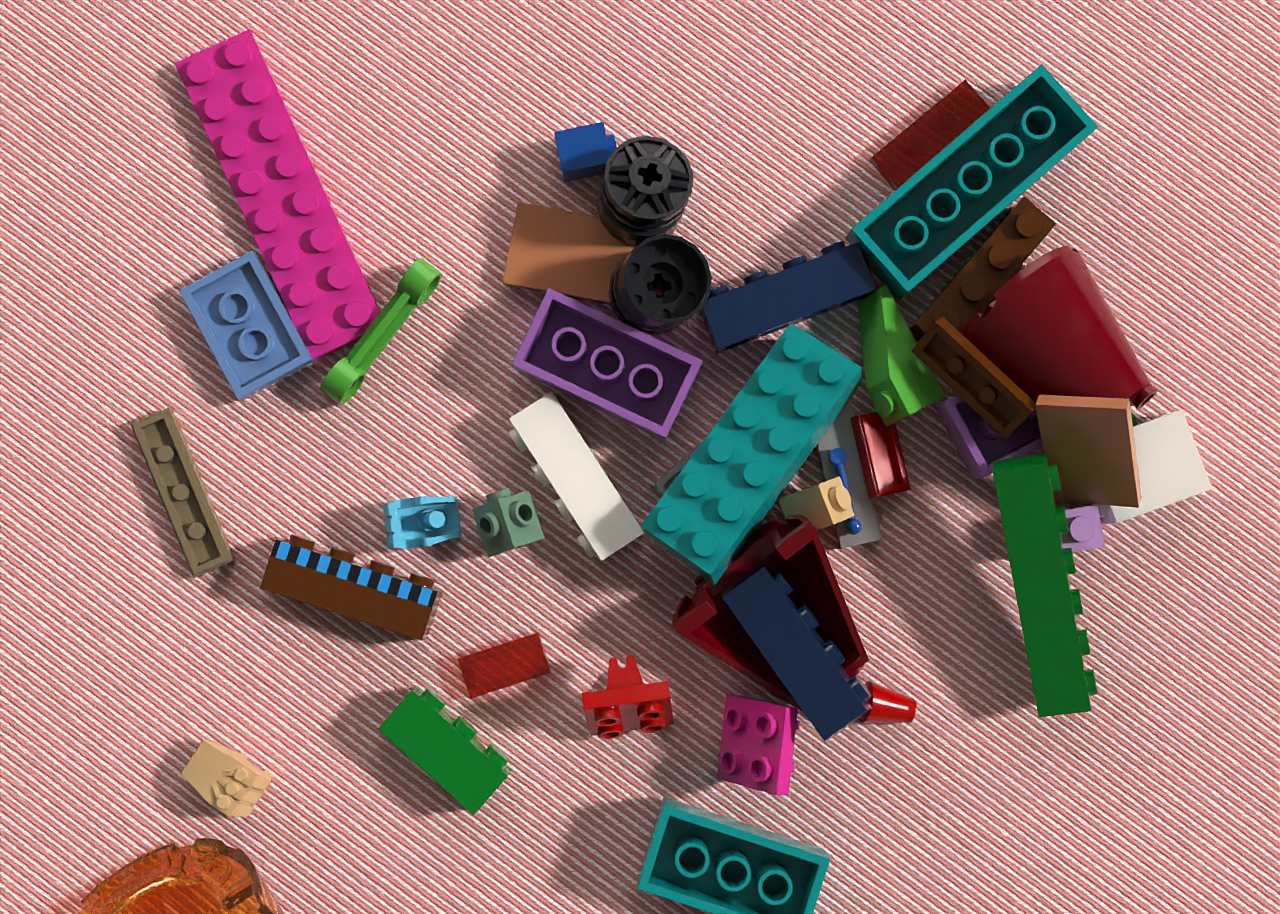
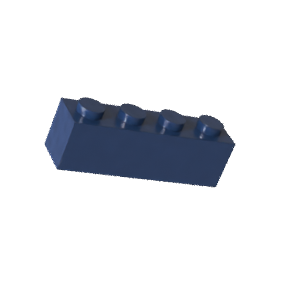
[700,241,876,354]
[723,567,872,741]

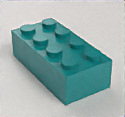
[637,797,830,914]

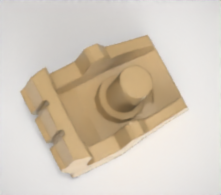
[181,739,274,817]

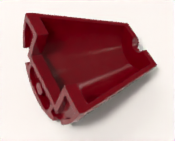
[961,246,1157,409]
[672,515,869,711]

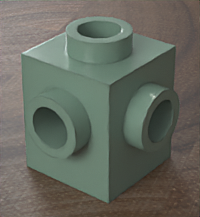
[472,488,545,558]

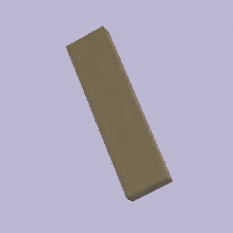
[130,408,236,578]

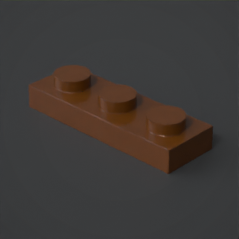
[911,317,1036,440]

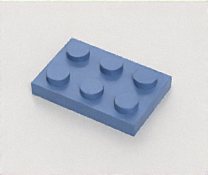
[179,250,315,401]

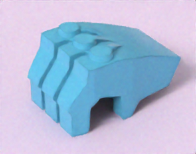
[382,496,462,550]

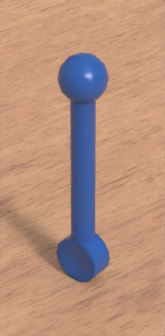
[828,448,862,535]

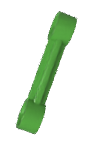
[320,258,443,405]

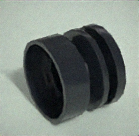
[597,136,694,246]
[608,234,712,336]

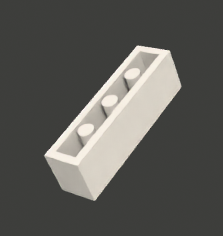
[508,391,644,561]

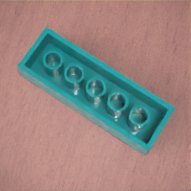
[845,64,1098,301]
[640,323,862,585]

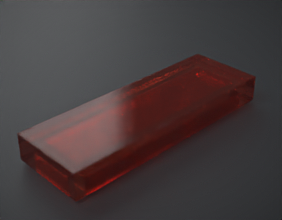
[870,79,990,191]

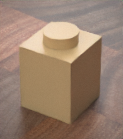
[778,476,855,530]

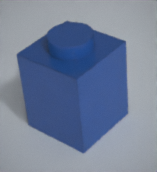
[554,122,617,182]

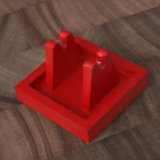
[581,655,674,739]

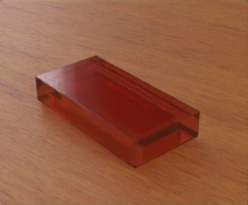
[458,632,552,699]

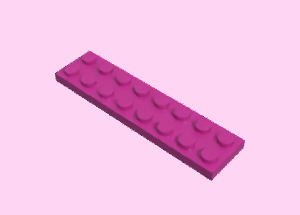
[174,29,381,362]

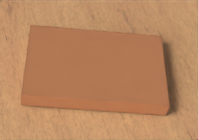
[502,202,636,305]
[1036,395,1142,508]

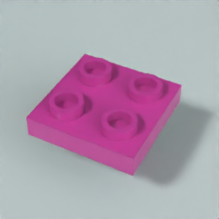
[717,694,800,795]

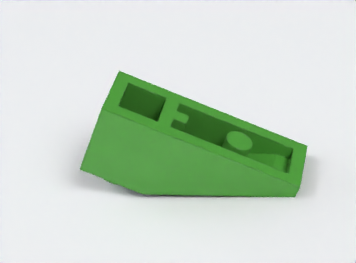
[858,285,945,427]

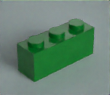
[378,687,511,815]

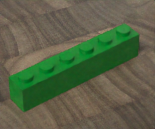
[993,453,1098,717]

